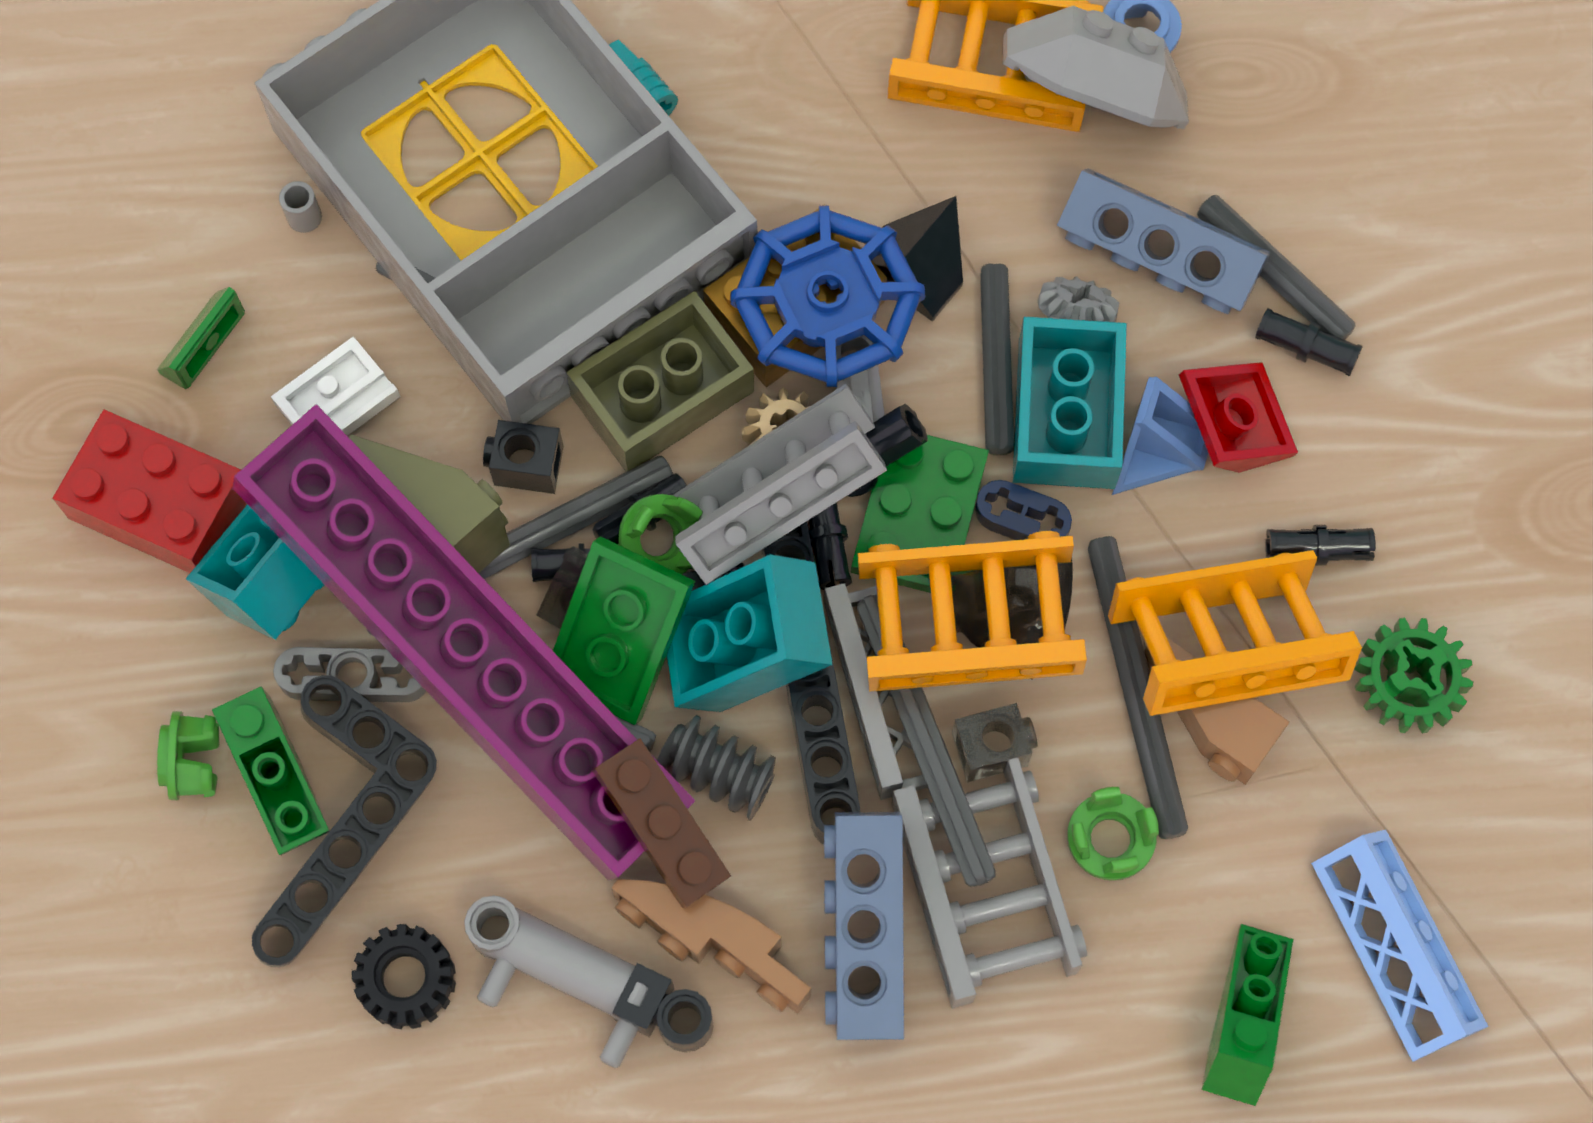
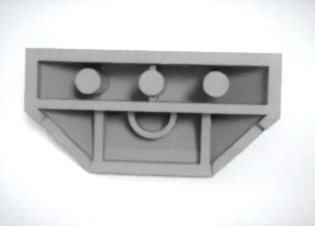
[1003,6,1189,129]

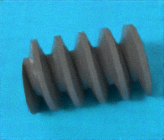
[657,715,776,821]

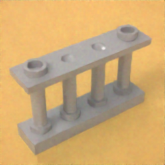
[672,384,887,585]
[892,757,1087,1009]

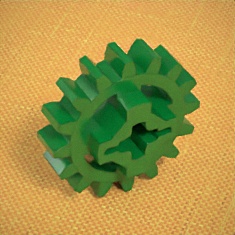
[1354,617,1474,734]

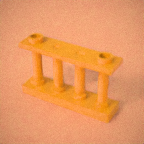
[888,0,1104,132]
[858,531,1087,692]
[1108,550,1362,716]

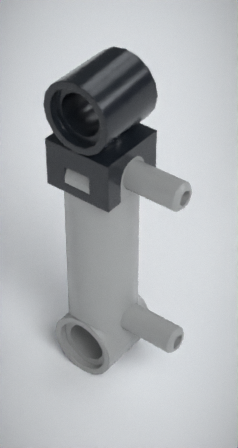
[465,895,714,1068]

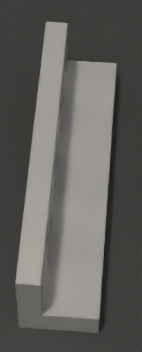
[824,583,928,800]

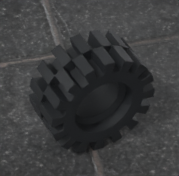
[352,924,456,1029]

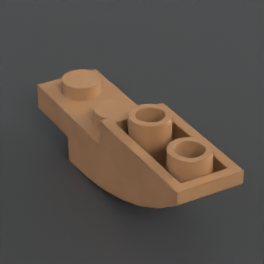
[611,879,811,1014]

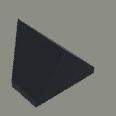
[872,196,963,322]

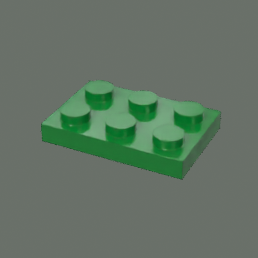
[851,435,989,593]
[553,536,695,725]

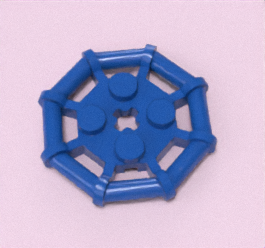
[730,205,925,387]

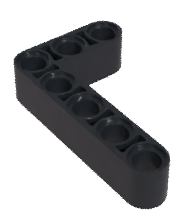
[252,675,437,968]

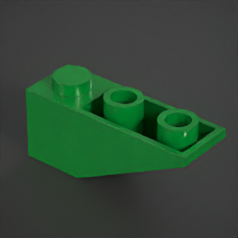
[212,686,330,856]
[1201,924,1293,1106]

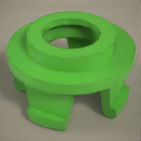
[619,494,703,574]
[157,711,219,800]
[1067,787,1159,881]

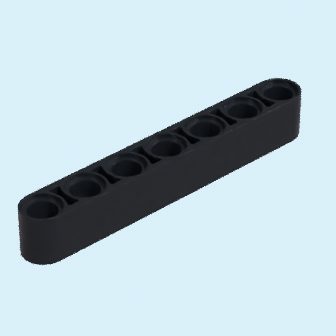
[762,521,860,845]

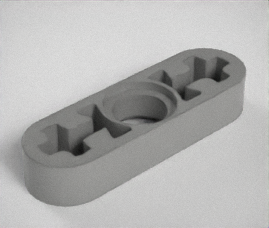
[273,647,426,702]

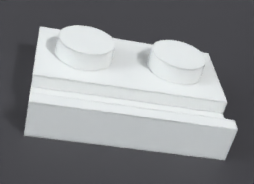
[271,337,400,436]

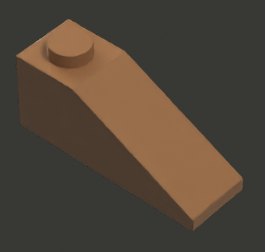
[1144,638,1290,785]

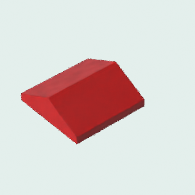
[1178,362,1298,473]

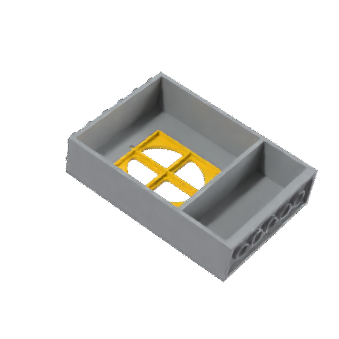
[255,0,757,424]

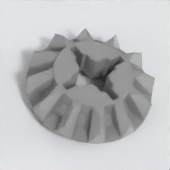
[1038,276,1119,322]

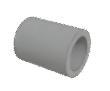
[279,181,322,233]

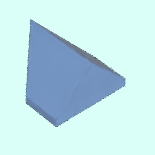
[1112,377,1208,495]

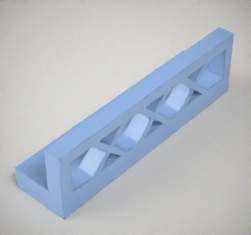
[1311,830,1489,1062]

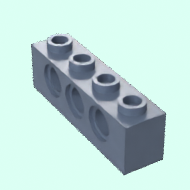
[1057,168,1270,314]
[824,812,904,1040]

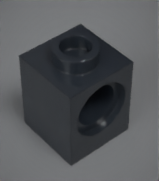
[483,420,564,494]

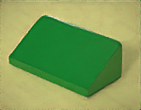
[157,287,245,390]

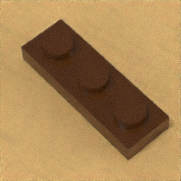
[592,738,731,908]

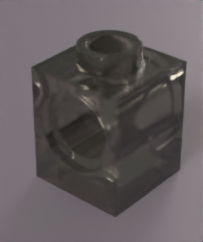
[952,703,1037,782]

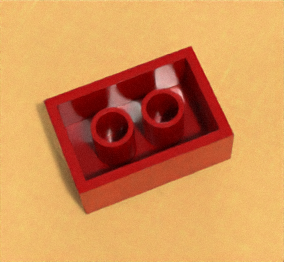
[52,409,247,573]

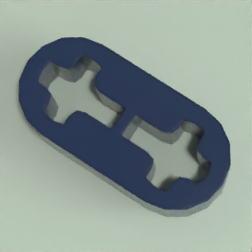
[975,480,1072,540]

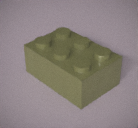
[566,291,754,472]

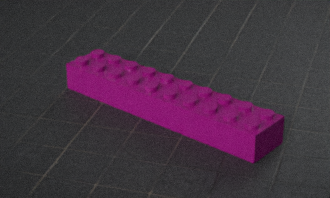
[233,404,695,881]

